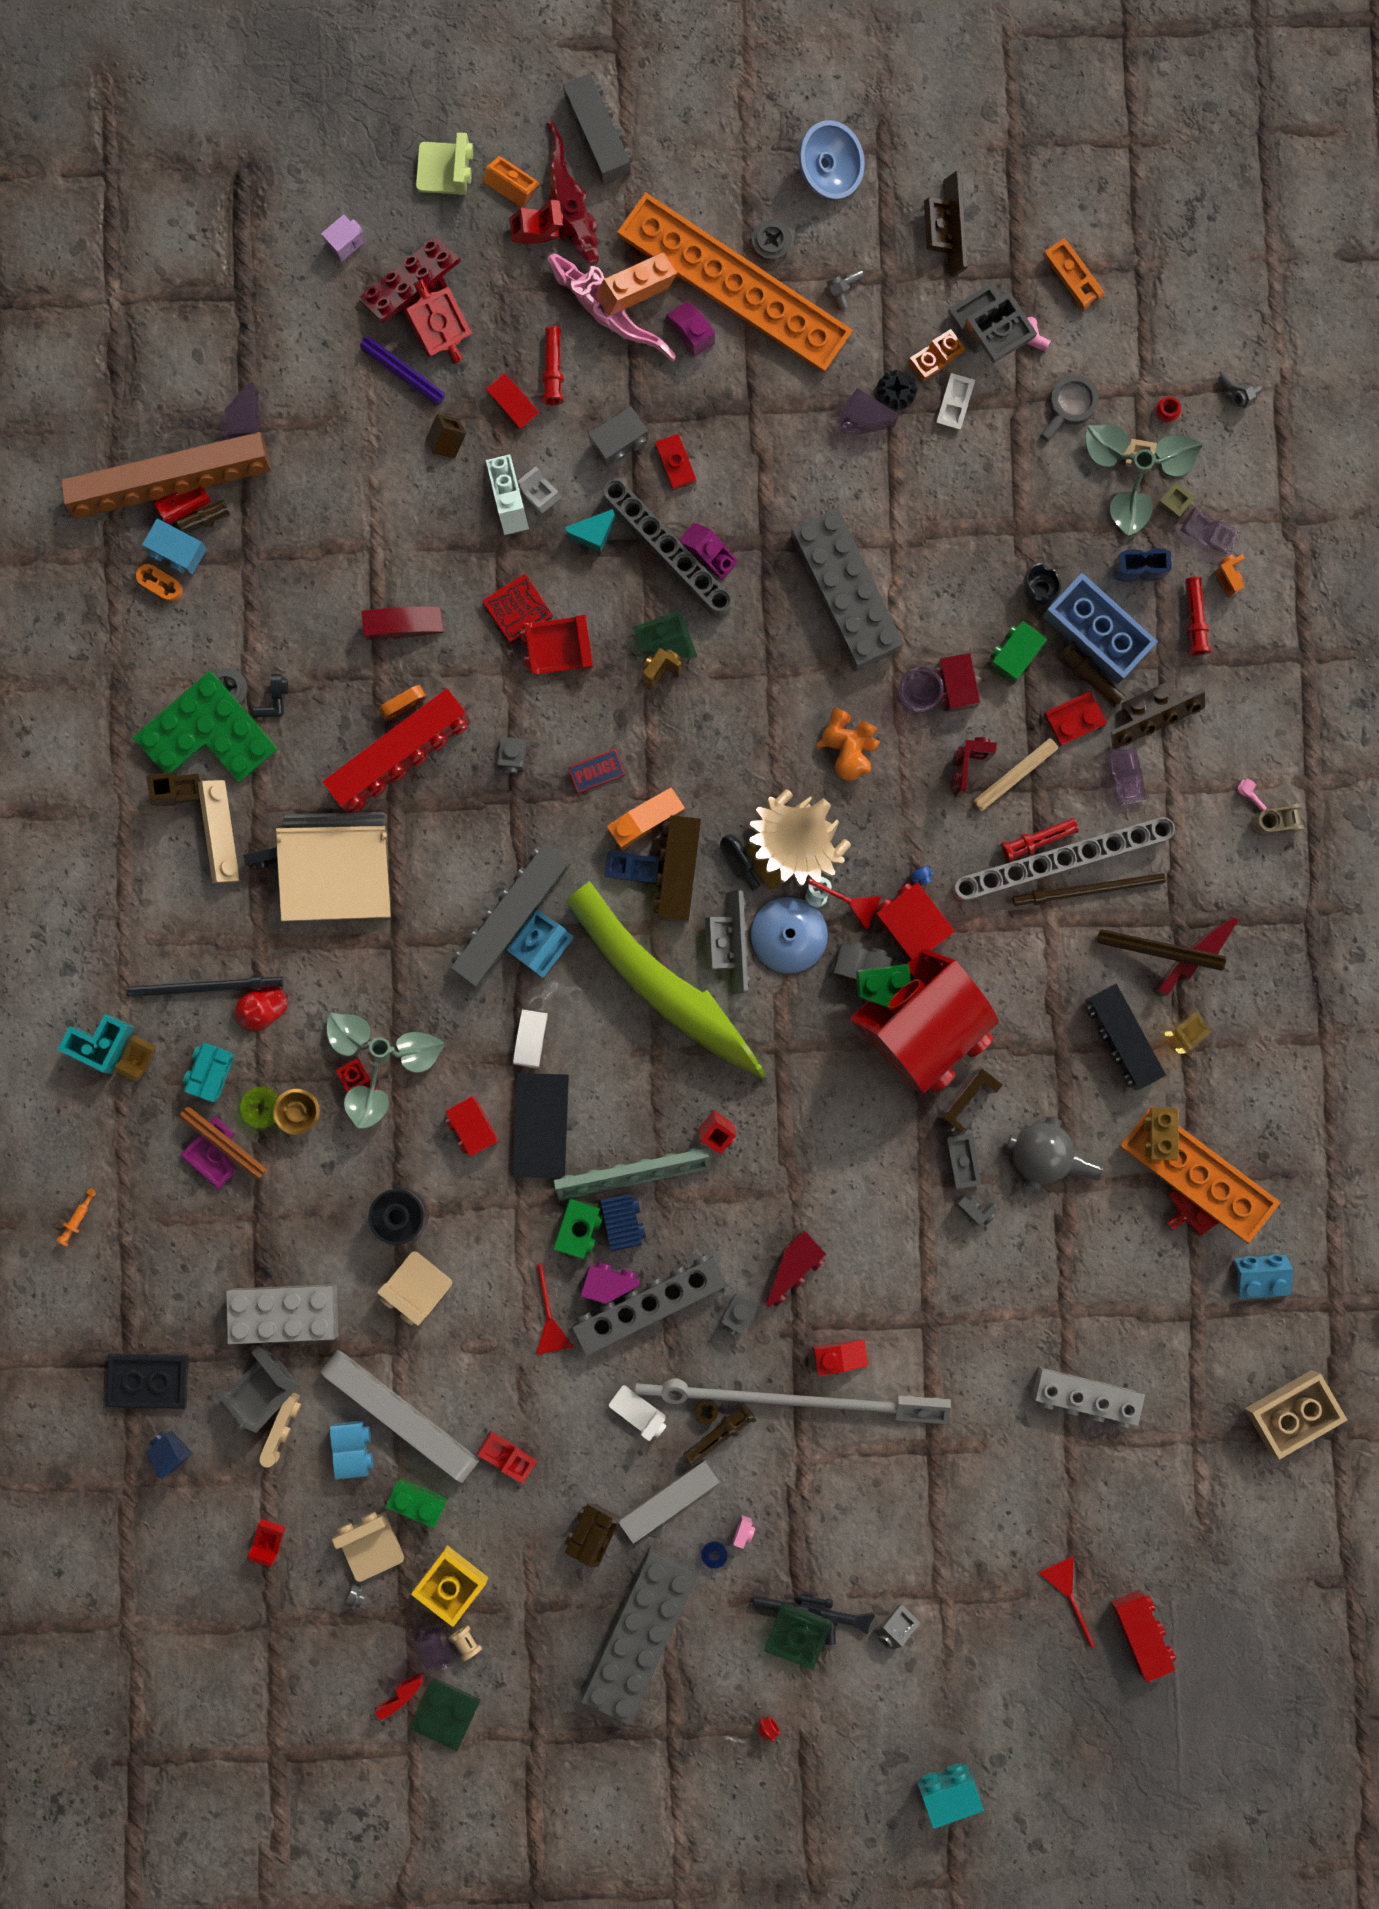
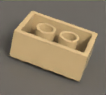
[1245,1370,1347,1460]

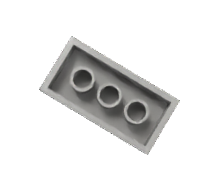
[227,1284,338,1344]

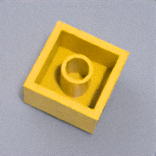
[411,1545,489,1627]

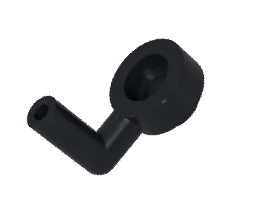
[253,674,289,717]

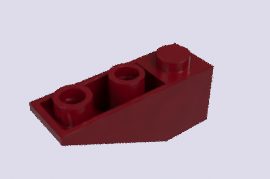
[765,1230,826,1307]

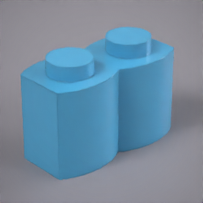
[330,1420,373,1480]

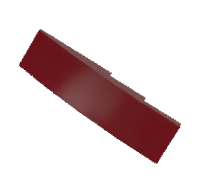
[1154,917,1239,997]

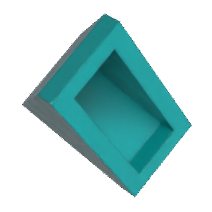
[565,509,615,553]

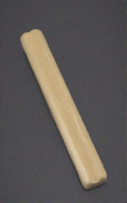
[974,739,1058,811]

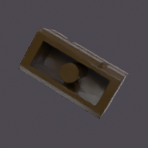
[565,1504,621,1567]

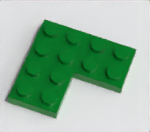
[133,670,279,782]

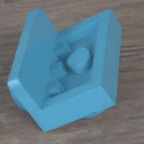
[1234,1254,1293,1299]

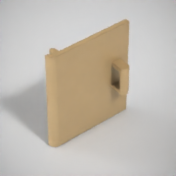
[276,826,391,922]

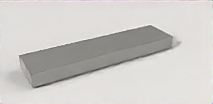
[619,1460,719,1544]

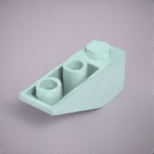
[486,455,529,535]

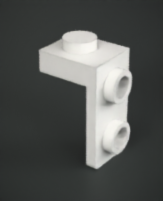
[609,1385,666,1441]

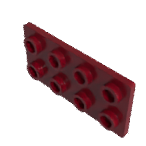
[359,237,461,323]

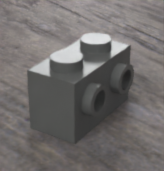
[589,406,648,466]

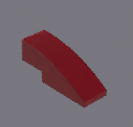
[361,606,444,640]

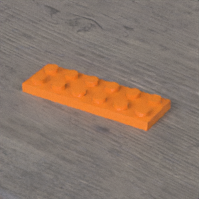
[1120,1106,1281,1244]

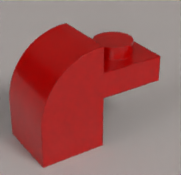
[509,200,563,244]

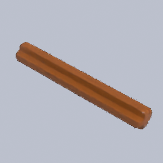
[179,1107,267,1179]

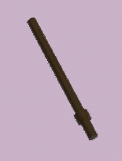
[1012,873,1166,906]

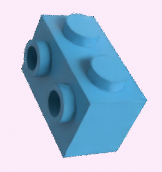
[142,519,207,575]

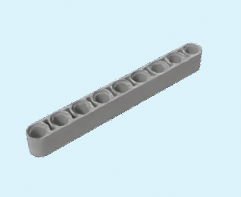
[952,817,1175,902]

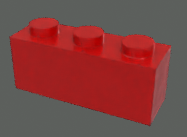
[1111,1590,1176,1683]

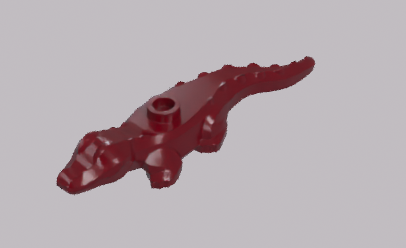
[547,121,599,265]

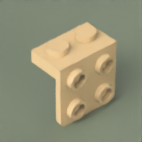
[377,1251,452,1326]
[332,1512,404,1582]

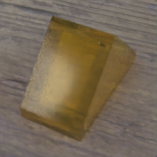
[1164,1010,1212,1054]

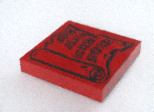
[482,573,553,644]

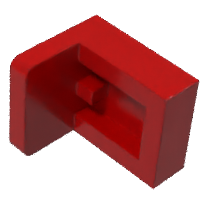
[247,1519,286,1567]

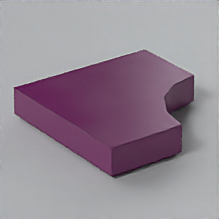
[180,1116,238,1189]

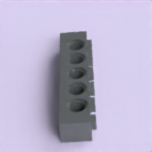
[572,1254,728,1356]

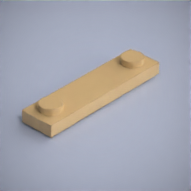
[198,780,240,884]

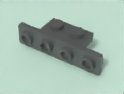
[705,890,750,994]

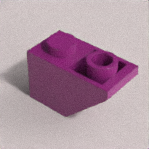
[679,522,738,580]
[581,1261,641,1304]

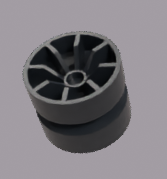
[368,1188,429,1245]

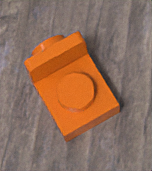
[1214,554,1245,598]

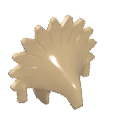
[749,789,851,886]

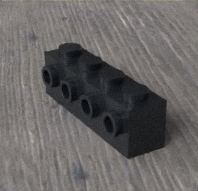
[1084,983,1166,1090]

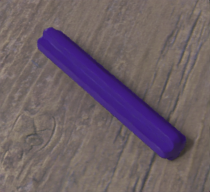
[360,337,445,405]

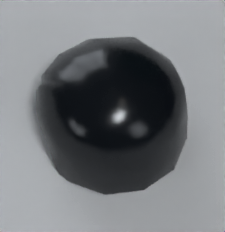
[1023,563,1061,604]

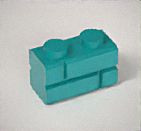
[183,1042,236,1102]

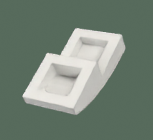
[936,373,975,430]
[513,1009,548,1068]

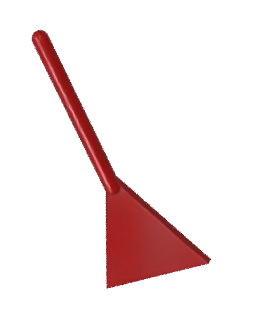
[808,879,882,931]
[536,1263,574,1355]
[1038,1556,1095,1648]

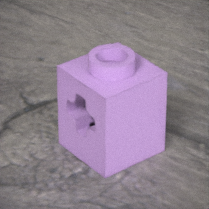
[321,215,364,262]

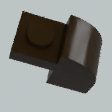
[146,772,200,806]

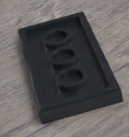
[513,1073,569,1178]

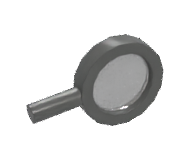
[1041,375,1099,441]

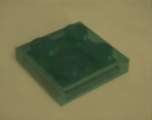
[764,1602,832,1670]
[410,1677,481,1751]

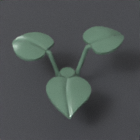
[1085,424,1203,536]
[327,1012,444,1129]

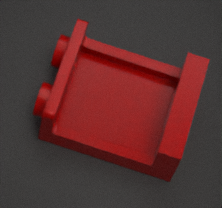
[520,615,593,675]

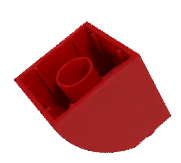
[849,948,999,1094]

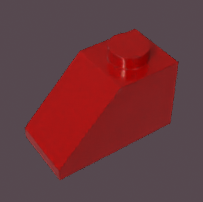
[813,1339,868,1376]

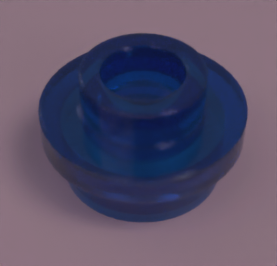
[701,1541,727,1569]

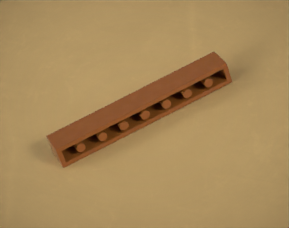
[61,432,271,519]

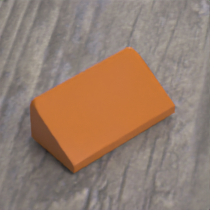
[483,156,540,208]

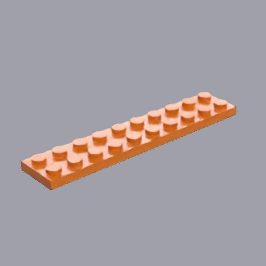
[617,192,853,374]

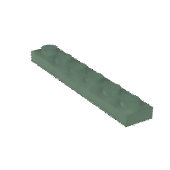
[554,1148,711,1201]

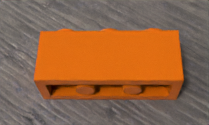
[595,252,677,316]

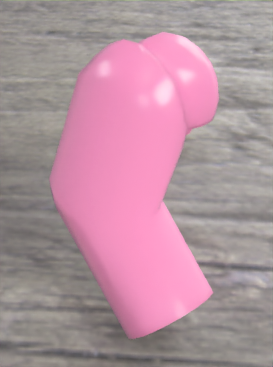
[1026,317,1051,352]

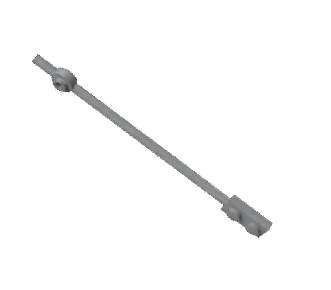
[635,1378,951,1424]

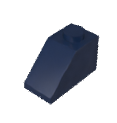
[146,1430,192,1480]

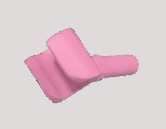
[1237,779,1266,812]

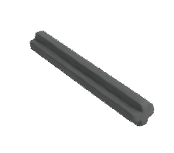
[283,812,386,828]

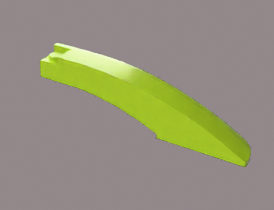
[566,881,767,1079]

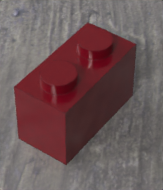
[934,653,980,713]

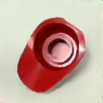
[234,987,288,1032]

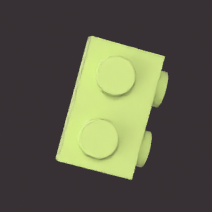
[416,133,473,195]

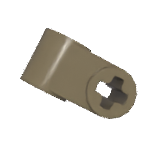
[1251,804,1305,835]

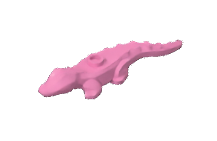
[548,253,676,361]

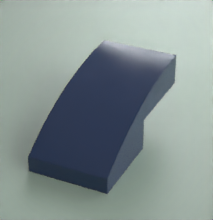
[605,851,662,884]

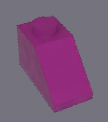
[666,301,715,357]

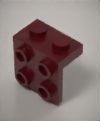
[951,737,997,798]

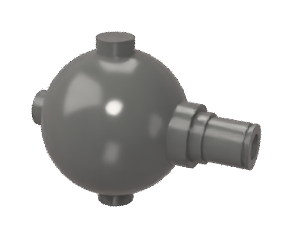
[1006,1116,1104,1190]

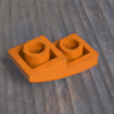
[907,329,966,382]

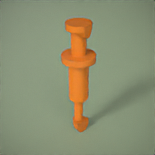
[56,1188,96,1247]

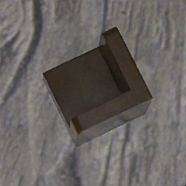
[426,414,466,458]

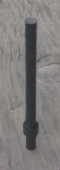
[128,975,284,997]

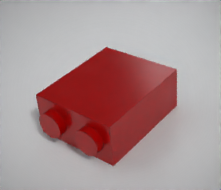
[874,882,955,961]

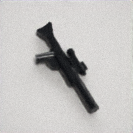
[752,1591,875,1645]

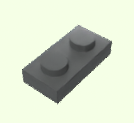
[946,1133,982,1189]

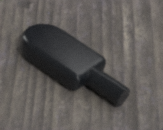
[720,834,760,891]

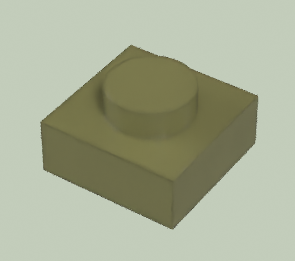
[1158,482,1196,519]

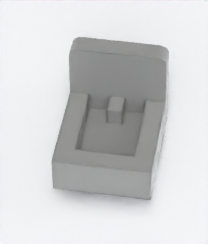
[517,467,561,513]

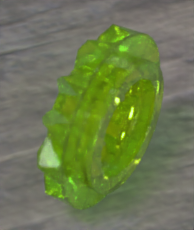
[240,1087,279,1128]

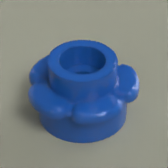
[910,865,934,886]

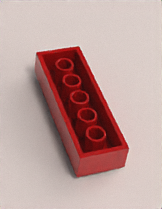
[322,688,471,813]

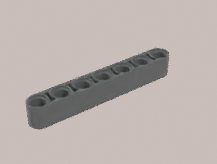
[604,479,731,618]

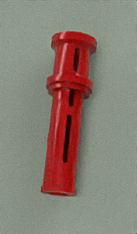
[542,326,564,406]
[1185,576,1211,656]
[1000,818,1079,863]

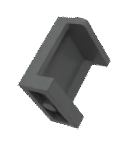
[216,1345,300,1433]

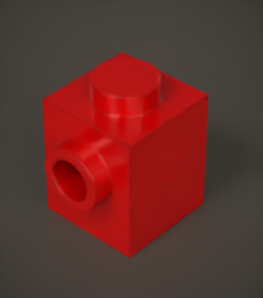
[698,1109,736,1155]

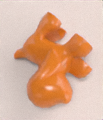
[816,707,880,781]

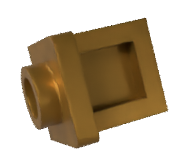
[114,1035,157,1081]

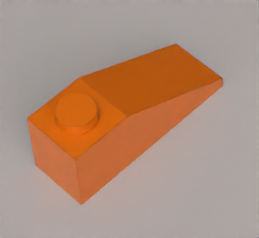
[607,788,685,851]

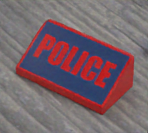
[568,749,625,793]

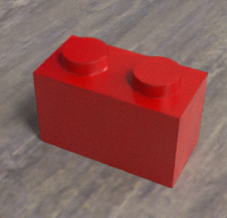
[444,1096,499,1157]

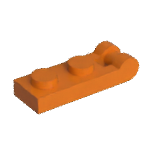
[1043,238,1105,311]

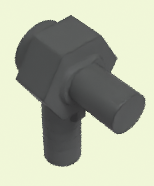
[824,269,864,310]
[1218,372,1262,408]

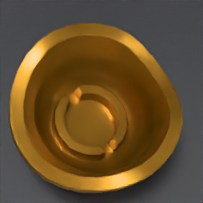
[273,1089,320,1135]

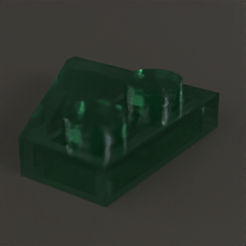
[633,610,697,659]

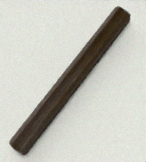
[1097,929,1227,971]

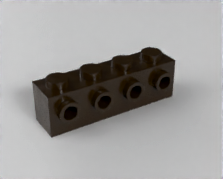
[653,815,701,923]

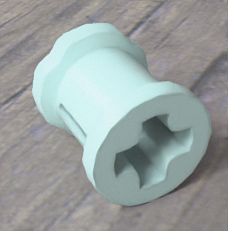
[805,877,832,908]

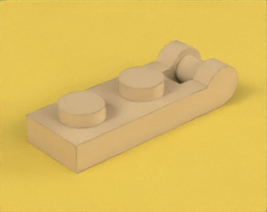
[259,1392,301,1467]

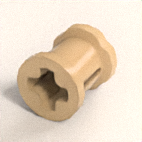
[448,1625,482,1662]

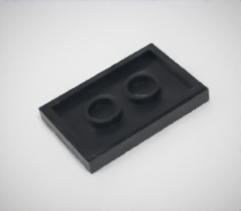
[106,1353,189,1409]

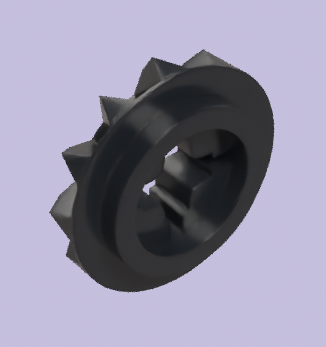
[877,369,917,410]

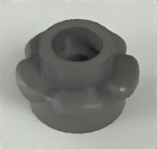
[344,1584,366,1611]

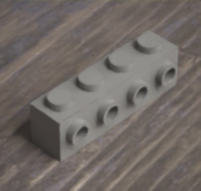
[1031,1367,1145,1428]

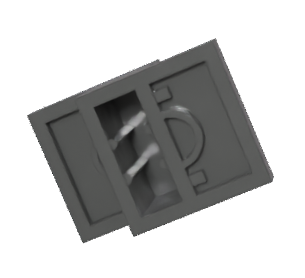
[948,283,1037,364]

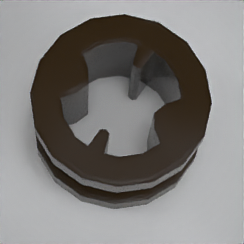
[695,1399,718,1424]

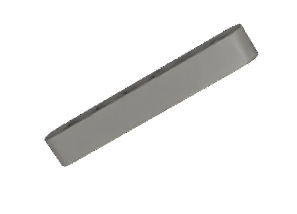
[321,1350,479,1483]

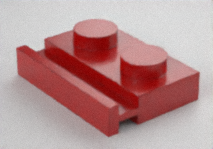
[1044,691,1107,746]

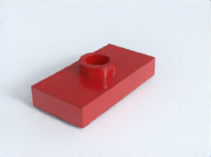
[655,433,697,491]
[153,487,211,524]

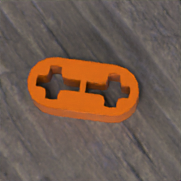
[136,564,183,602]
[379,685,427,721]

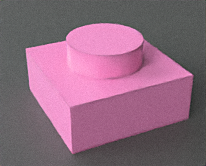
[733,1515,755,1549]

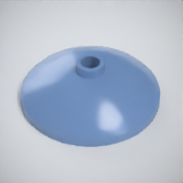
[798,120,865,200]
[751,897,828,974]

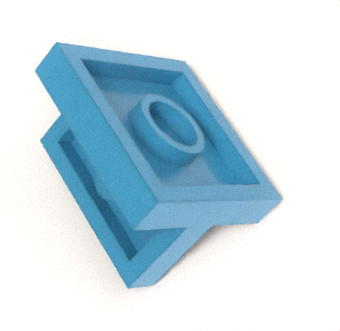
[506,909,574,978]

